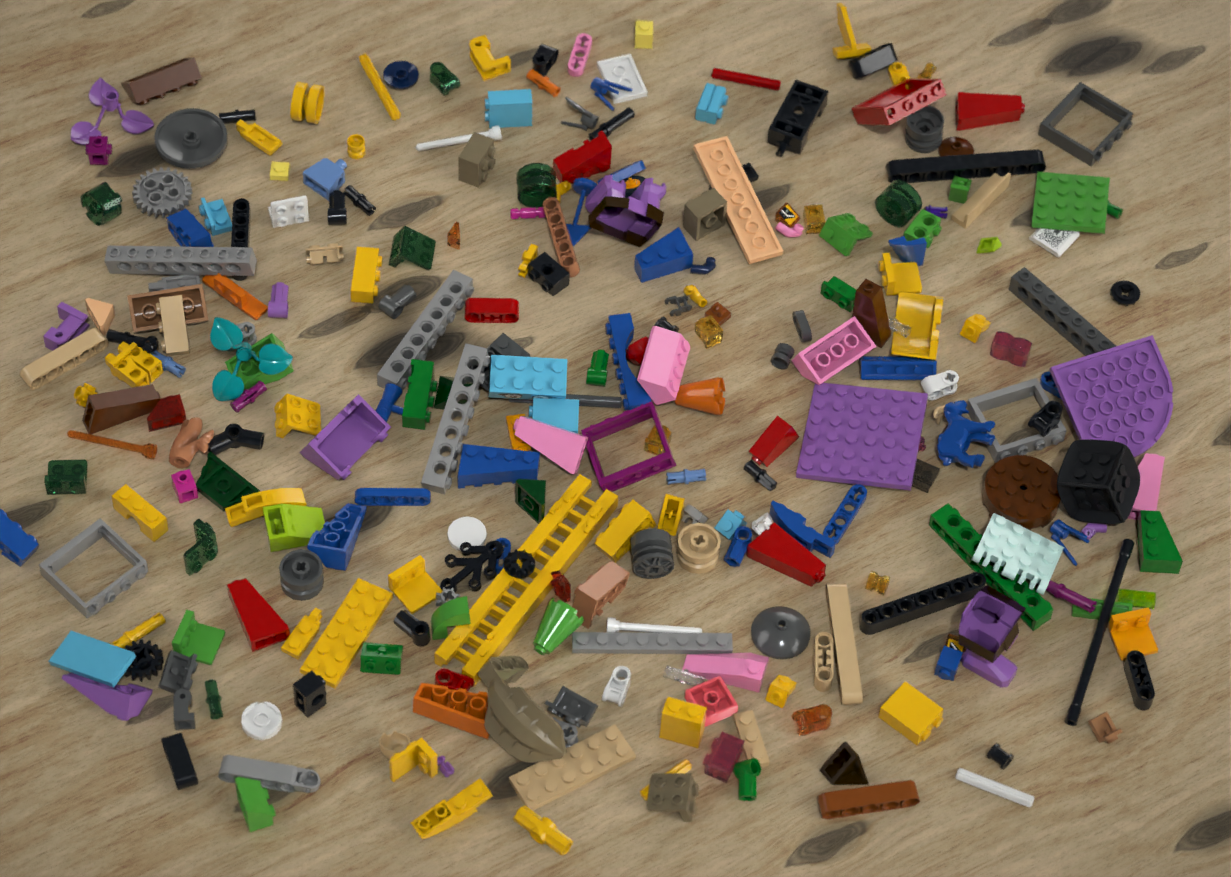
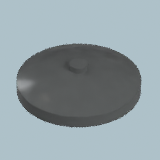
[154,108,228,169]

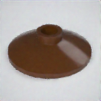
[938,137,974,156]

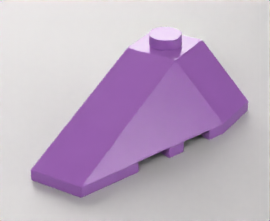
[62,673,153,721]

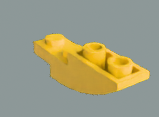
[225,488,307,527]
[411,778,493,840]

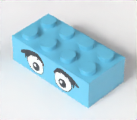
[488,355,568,400]

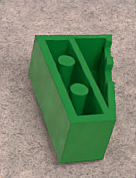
[402,359,438,430]
[1137,510,1183,574]

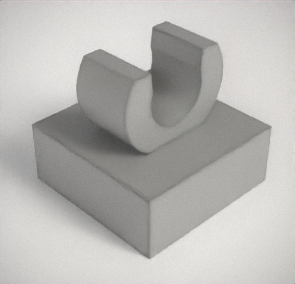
[682,504,708,524]

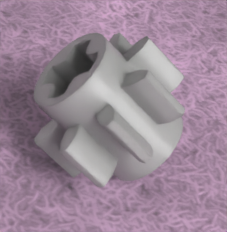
[436,587,460,606]

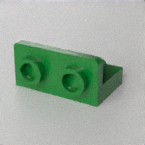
[820,276,856,312]
[360,642,403,675]

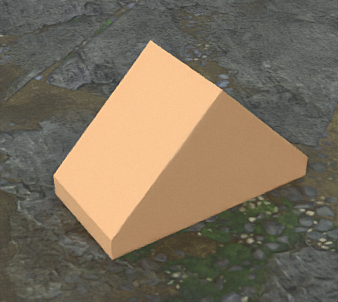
[85,298,115,336]

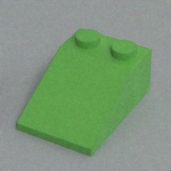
[225,333,294,390]

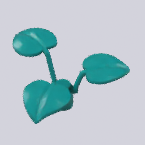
[210,317,293,401]

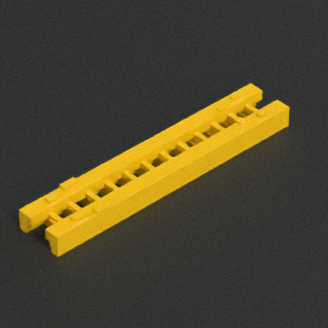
[434,474,619,687]

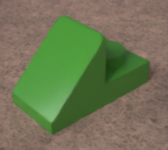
[949,176,972,204]

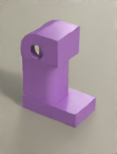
[43,302,89,351]

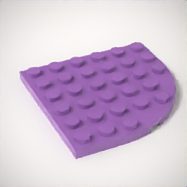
[1049,335,1173,458]

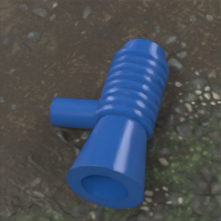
[375,383,403,422]

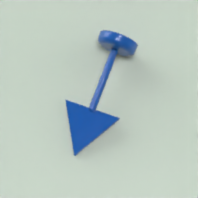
[567,178,597,246]

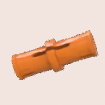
[526,69,561,97]

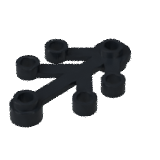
[440,541,504,593]

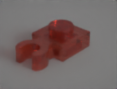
[551,571,571,602]

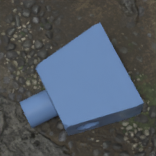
[303,158,347,201]

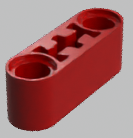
[465,298,519,323]

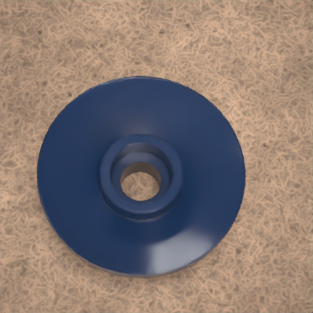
[383,61,419,89]

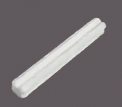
[956,768,1034,807]

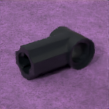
[328,190,347,225]
[394,610,431,647]

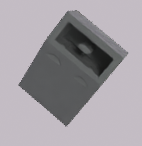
[469,333,531,392]

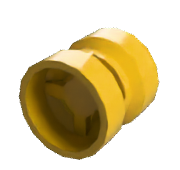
[347,134,365,159]

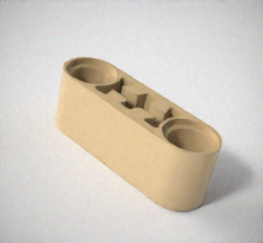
[814,632,834,692]

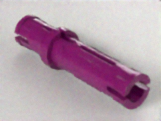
[1046,580,1097,613]

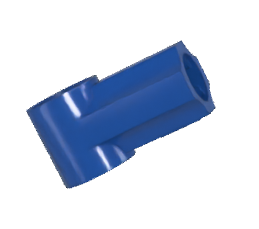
[724,526,752,567]

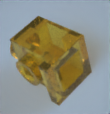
[803,205,825,234]
[695,315,723,349]
[644,425,672,456]

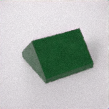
[515,479,546,524]

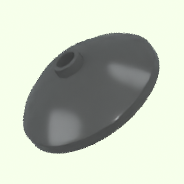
[751,606,811,659]

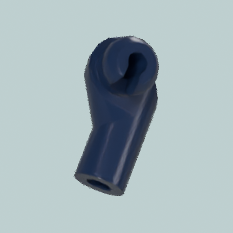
[691,257,716,275]

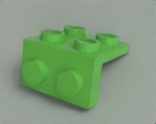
[819,213,873,256]

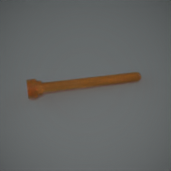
[67,430,157,460]

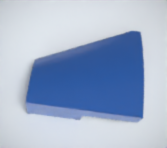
[888,236,927,266]

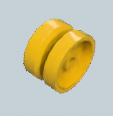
[290,81,325,124]

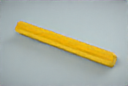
[359,53,401,121]

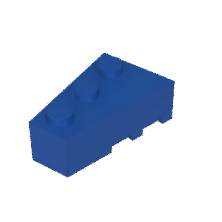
[166,209,214,247]
[0,509,39,567]

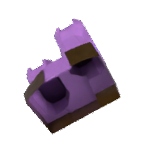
[585,175,667,247]
[958,585,1026,688]

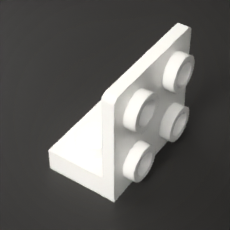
[268,195,309,228]

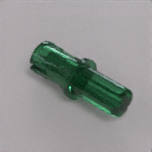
[204,679,223,720]

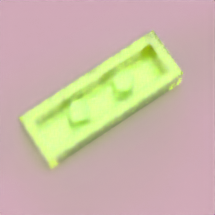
[1117,589,1156,609]

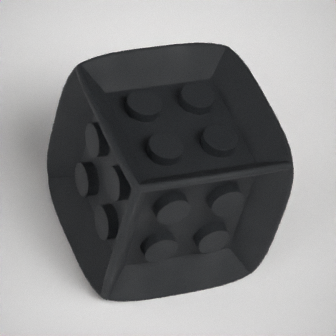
[1057,439,1140,524]

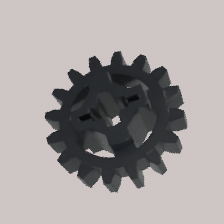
[125,639,164,682]

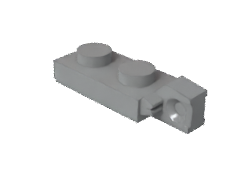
[148,275,201,292]

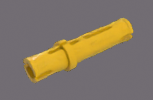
[110,612,166,649]

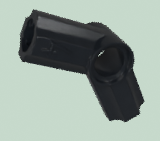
[208,423,265,455]

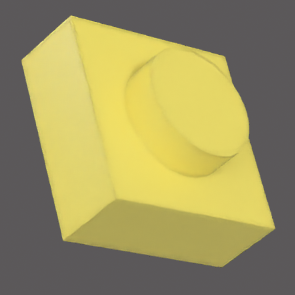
[270,161,290,181]

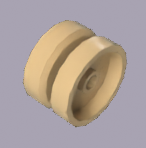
[676,523,721,574]

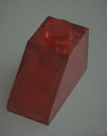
[147,394,186,432]

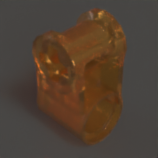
[792,704,832,736]

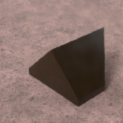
[819,741,869,785]

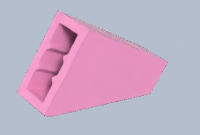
[513,416,588,474]
[1128,453,1165,520]

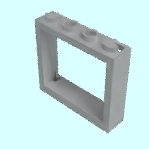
[966,378,1066,463]
[39,518,148,619]

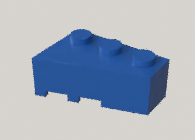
[634,227,693,283]

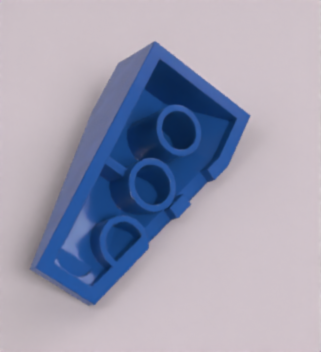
[307,503,367,571]

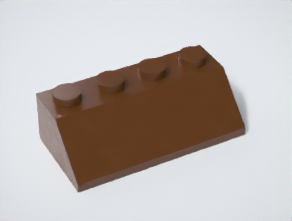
[121,58,202,105]

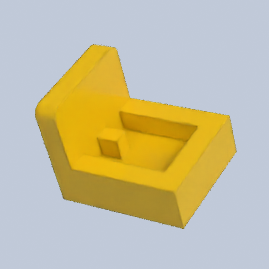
[960,314,991,343]
[765,674,797,708]

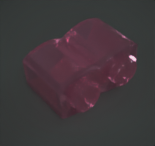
[990,331,1032,367]

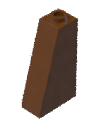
[852,279,891,348]
[82,384,160,435]

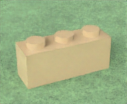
[156,295,189,356]

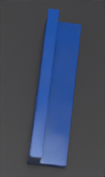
[859,356,937,380]

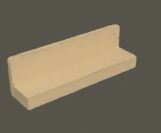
[951,172,1011,229]

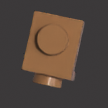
[1088,711,1123,744]

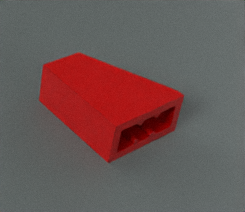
[749,415,799,467]

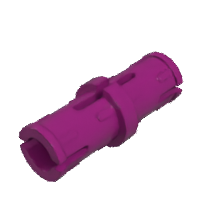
[230,381,267,413]

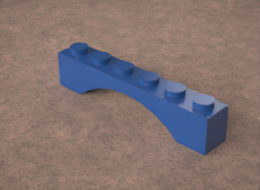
[605,313,651,410]

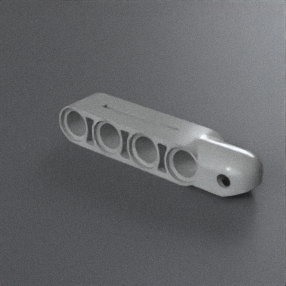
[218,755,320,793]

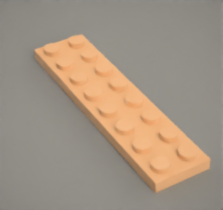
[693,136,783,264]

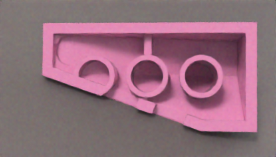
[682,653,769,693]

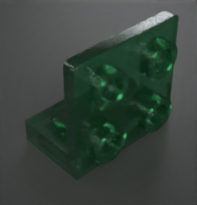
[389,226,436,271]

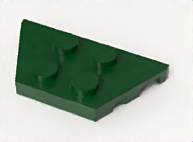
[196,452,260,512]

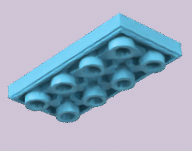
[49,631,136,687]

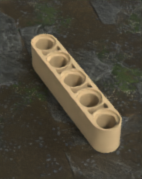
[20,328,109,390]

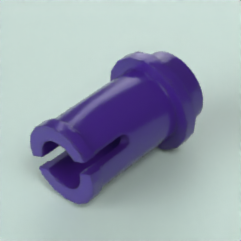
[924,205,948,219]

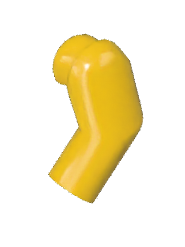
[552,181,571,203]
[684,285,707,307]

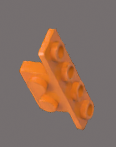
[202,273,268,320]

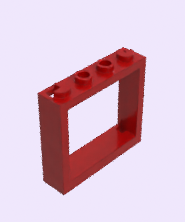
[851,78,947,125]

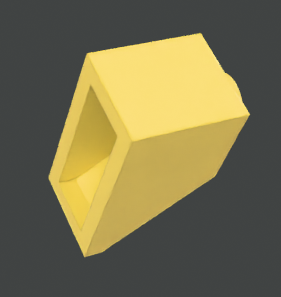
[635,20,653,49]

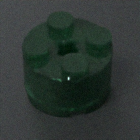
[81,182,122,226]

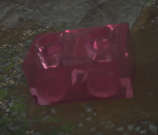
[703,731,744,783]

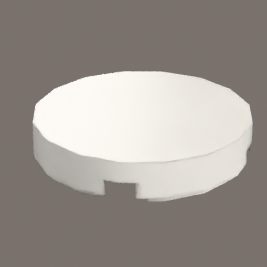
[447,517,487,551]
[241,701,282,740]

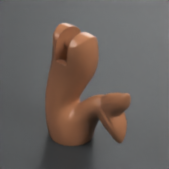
[169,417,214,469]

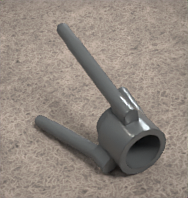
[561,97,599,131]

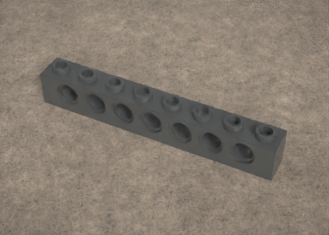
[1009,267,1116,356]

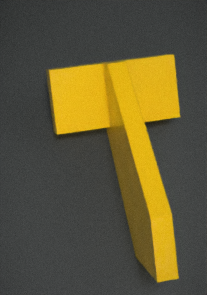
[833,2,871,59]

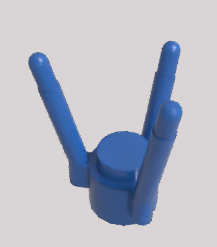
[590,77,632,111]
[1050,519,1090,566]

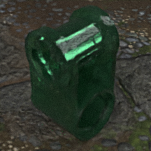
[430,62,461,96]

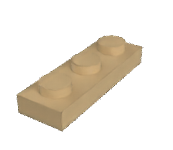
[733,710,770,767]

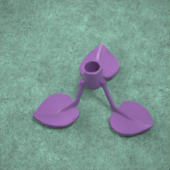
[70,78,154,145]

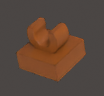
[705,302,731,327]

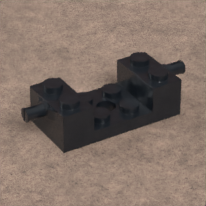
[767,80,829,157]

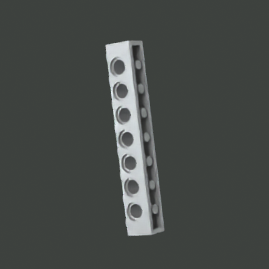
[104,246,257,276]
[377,270,474,389]
[421,343,491,495]

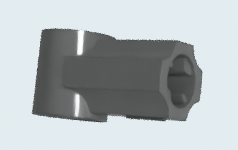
[378,285,416,319]

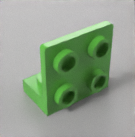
[172,610,225,665]

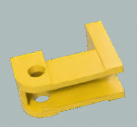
[469,35,511,81]

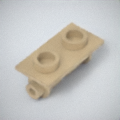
[305,243,344,265]

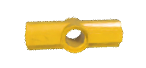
[514,805,573,856]

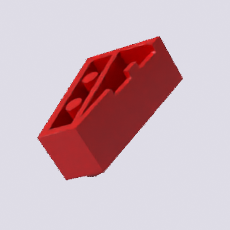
[553,130,612,184]

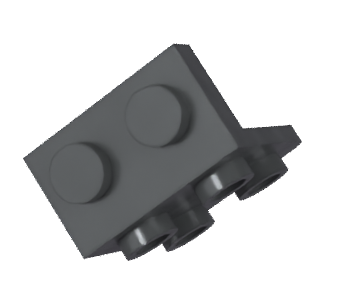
[544,686,598,728]

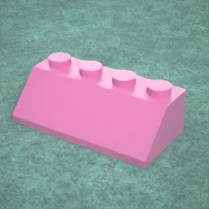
[791,316,877,385]
[637,326,690,405]

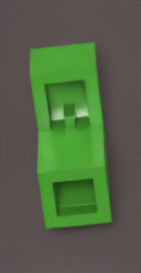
[431,596,471,640]

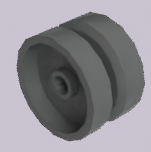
[279,549,324,601]

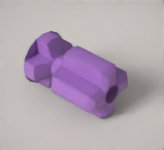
[437,756,454,777]

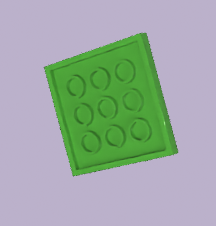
[1032,172,1110,234]

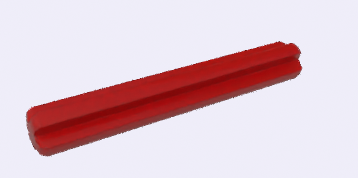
[712,68,781,91]

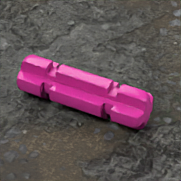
[510,207,546,219]

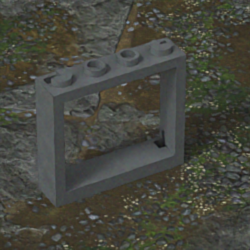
[1038,82,1133,166]

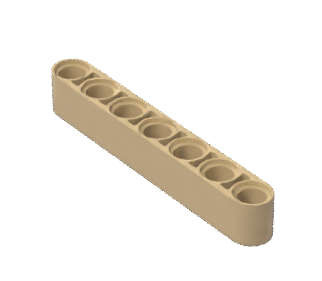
[826,583,862,705]

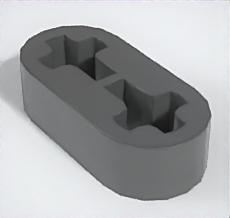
[793,310,812,342]

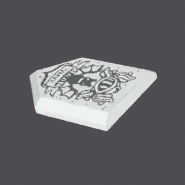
[1029,228,1080,258]

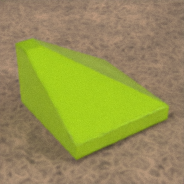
[976,237,1002,254]

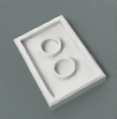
[597,54,648,104]

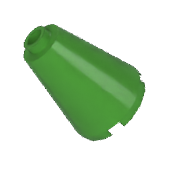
[533,598,584,655]

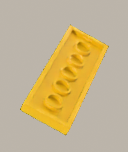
[300,578,393,689]

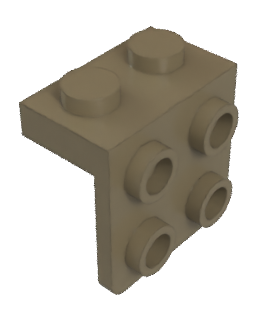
[647,773,699,822]

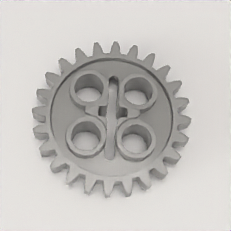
[132,167,192,218]

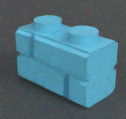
[695,83,728,125]

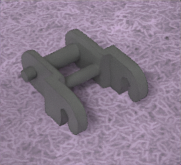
[665,296,692,317]

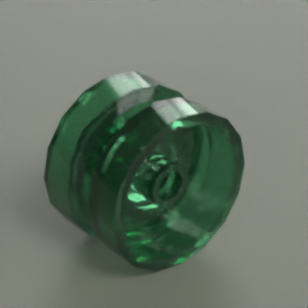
[516,163,557,208]
[875,180,922,227]

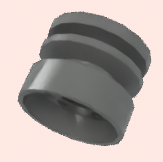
[905,105,944,153]
[630,528,674,579]

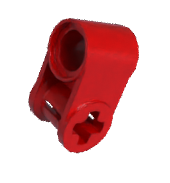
[435,668,475,692]

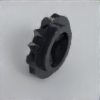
[1110,280,1140,307]
[504,549,535,578]

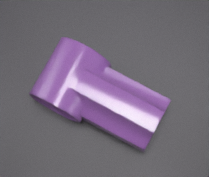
[268,282,289,318]

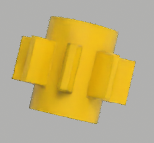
[74,383,98,407]

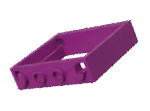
[581,401,677,492]

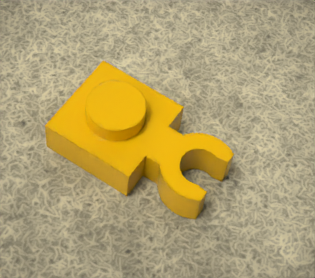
[518,244,538,278]

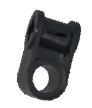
[532,44,559,76]
[1028,401,1063,437]

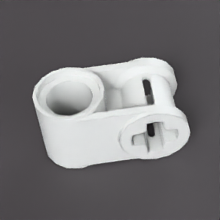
[921,370,959,401]
[602,666,631,707]

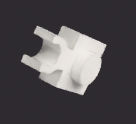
[752,512,772,535]

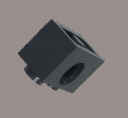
[528,252,570,296]
[293,670,327,718]

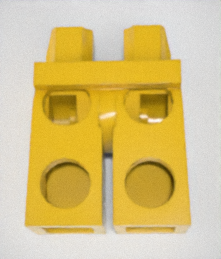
[105,341,164,388]

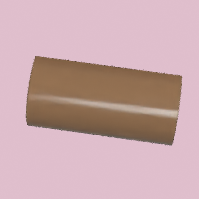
[127,284,209,333]

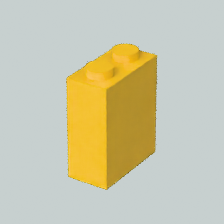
[879,681,944,745]
[660,696,707,749]

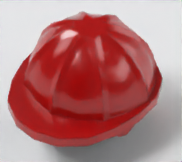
[626,336,649,366]

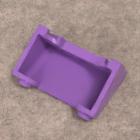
[299,394,391,480]

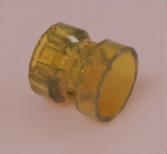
[865,571,890,595]

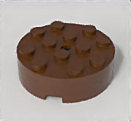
[982,455,1061,531]

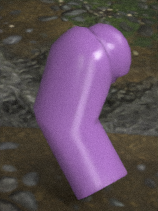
[1081,523,1107,540]

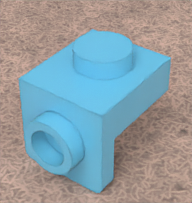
[714,510,747,540]

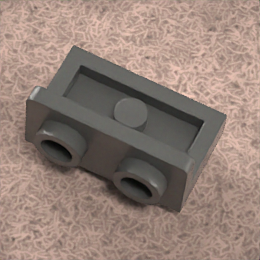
[158,650,198,694]

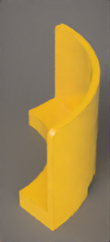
[891,292,944,360]

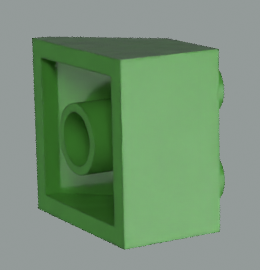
[235,777,276,832]

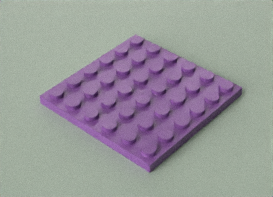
[796,383,928,490]

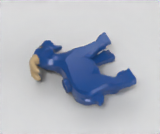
[933,400,995,468]

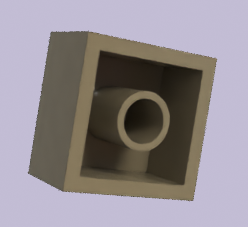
[458,132,496,187]
[683,188,727,241]

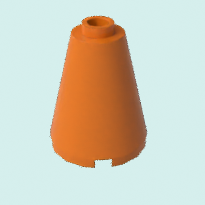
[673,377,725,415]

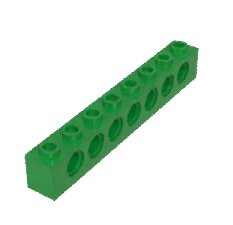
[929,503,1053,631]

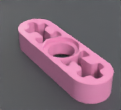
[568,33,592,77]

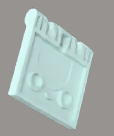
[972,513,1064,595]

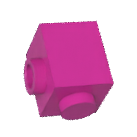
[171,469,198,504]

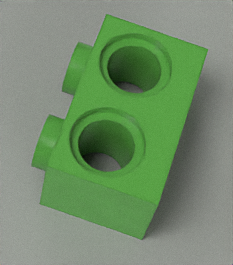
[904,209,942,248]

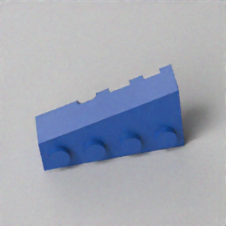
[458,444,540,489]

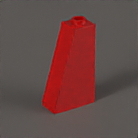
[956,92,1025,131]
[746,522,826,587]
[227,578,290,652]

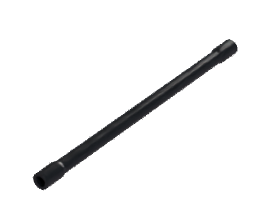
[1065,539,1135,726]

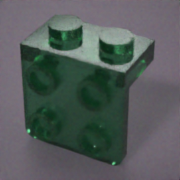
[44,459,88,495]
[183,518,218,576]

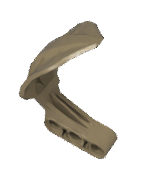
[478,656,567,763]

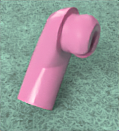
[775,222,804,238]

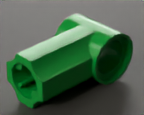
[586,349,609,387]
[734,758,761,801]

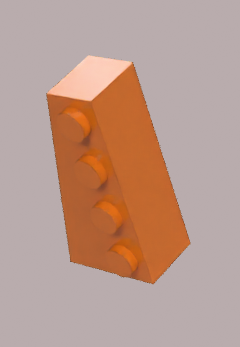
[413,683,490,739]

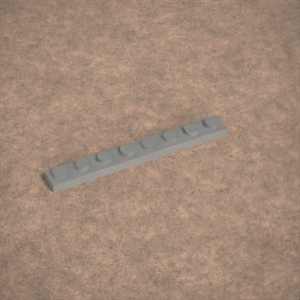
[572,632,733,654]

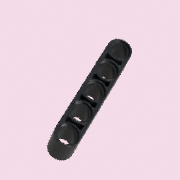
[231,198,251,281]

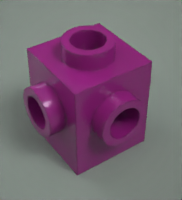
[85,136,112,165]

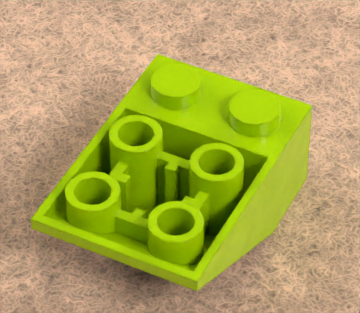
[263,504,325,552]

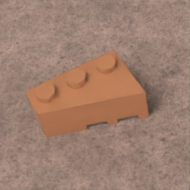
[572,561,630,629]

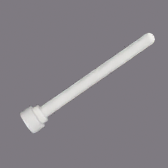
[416,125,502,151]
[606,617,702,633]

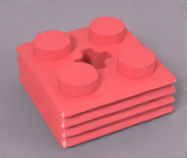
[684,676,738,727]

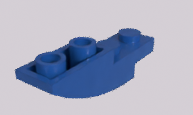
[770,501,836,558]

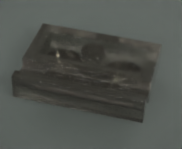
[912,459,940,493]

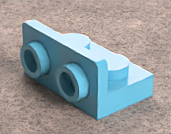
[199,197,232,236]

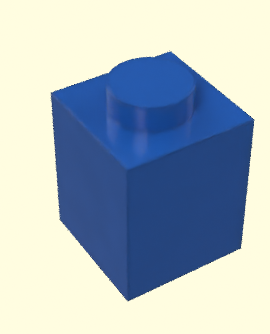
[934,646,963,681]

